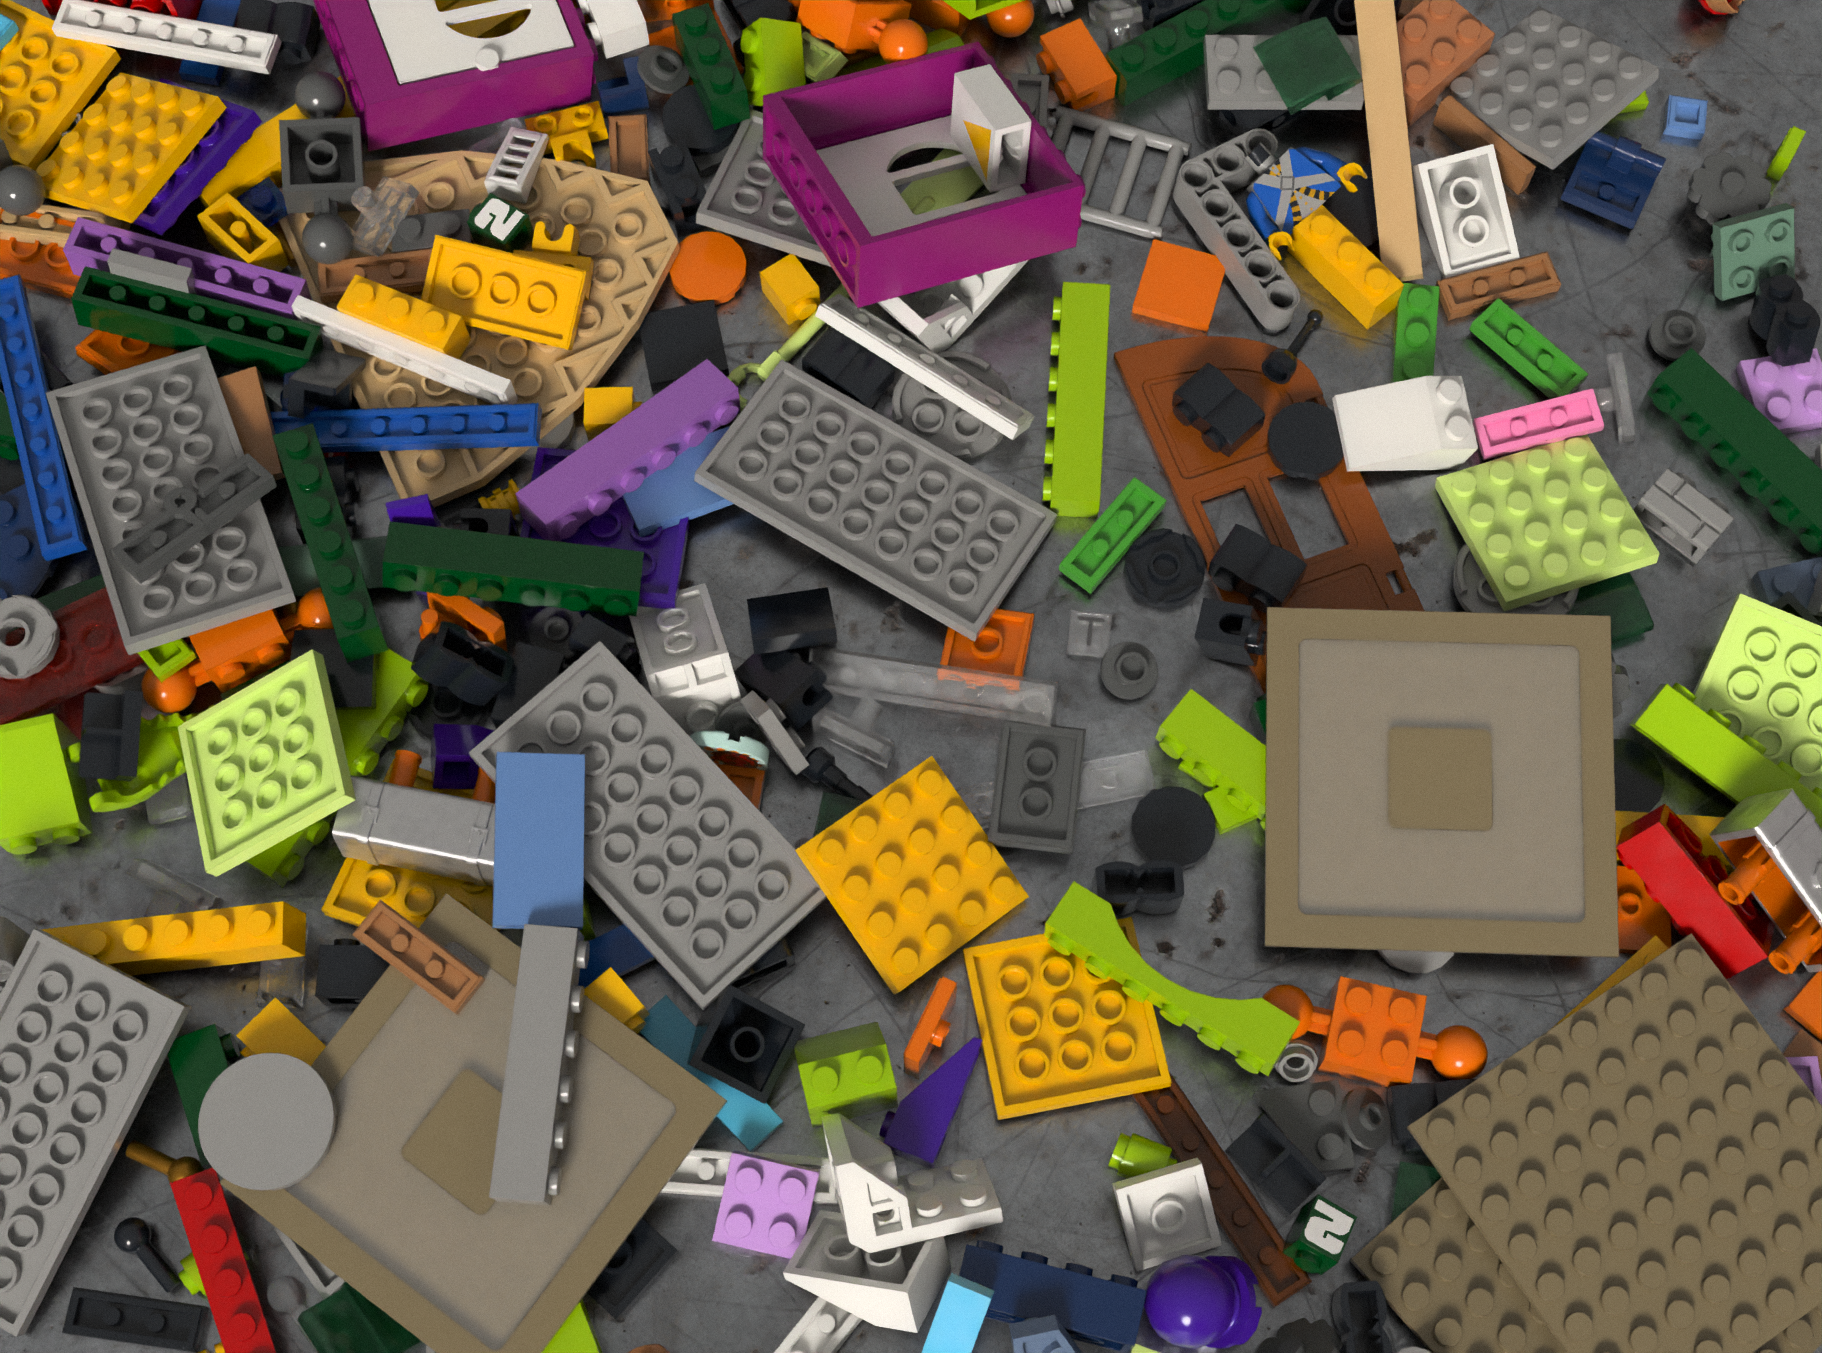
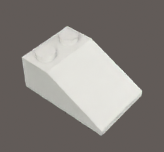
[1412,144,1520,279]
[1332,376,1478,472]
[783,1210,951,1333]

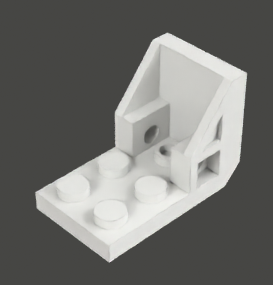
[877,260,1028,354]
[629,583,741,736]
[821,1113,1003,1253]

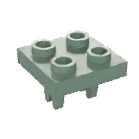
[1711,203,1795,301]

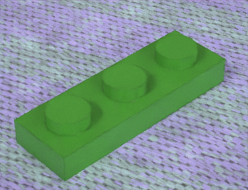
[1390,282,1440,383]
[1469,298,1588,399]
[1059,477,1167,594]

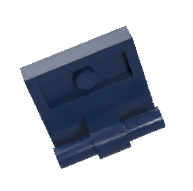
[1560,131,1666,230]

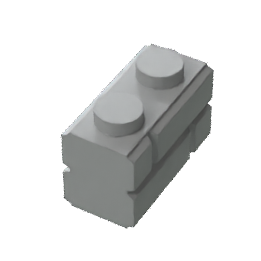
[1634,468,1734,564]

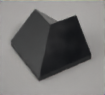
[687,984,805,1104]

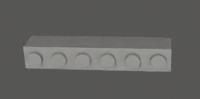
[489,924,590,1206]

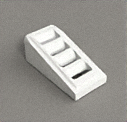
[484,127,549,204]

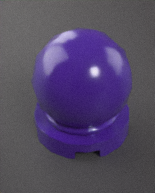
[1144,1255,1262,1349]

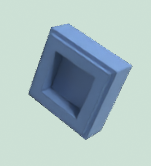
[1663,95,1708,140]

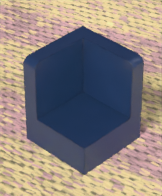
[597,56,649,118]

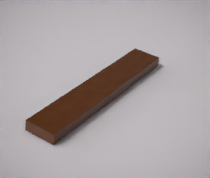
[1131,1072,1312,1308]

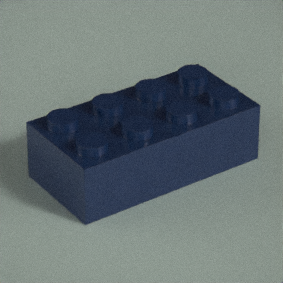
[959,1240,1147,1353]

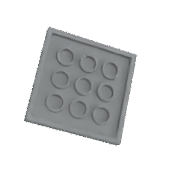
[1436,6,1659,170]
[696,109,893,267]

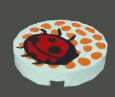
[690,730,769,770]

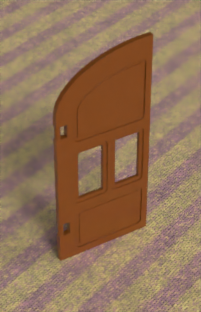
[1114,336,1425,695]

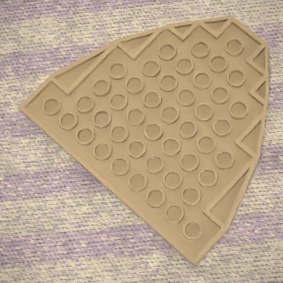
[267,150,680,508]

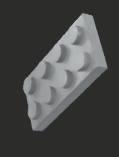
[1203,35,1364,110]

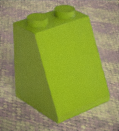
[0,713,93,854]
[794,1022,898,1128]

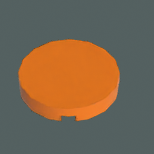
[669,231,747,306]

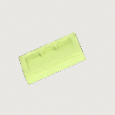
[802,31,848,83]

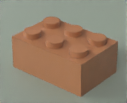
[1361,0,1495,127]

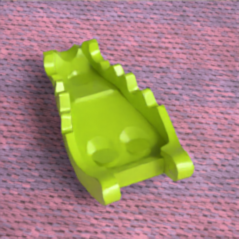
[66,705,214,812]

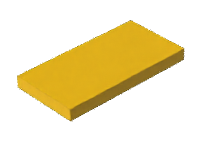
[421,235,590,351]

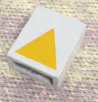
[950,64,1032,192]

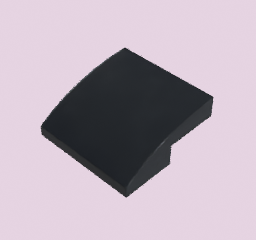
[290,629,380,710]

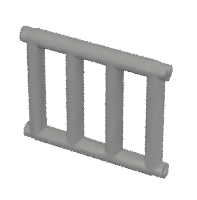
[1051,106,1192,240]

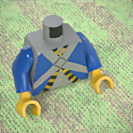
[1244,142,1367,261]

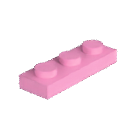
[1473,388,1604,461]

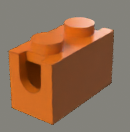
[1036,18,1117,112]

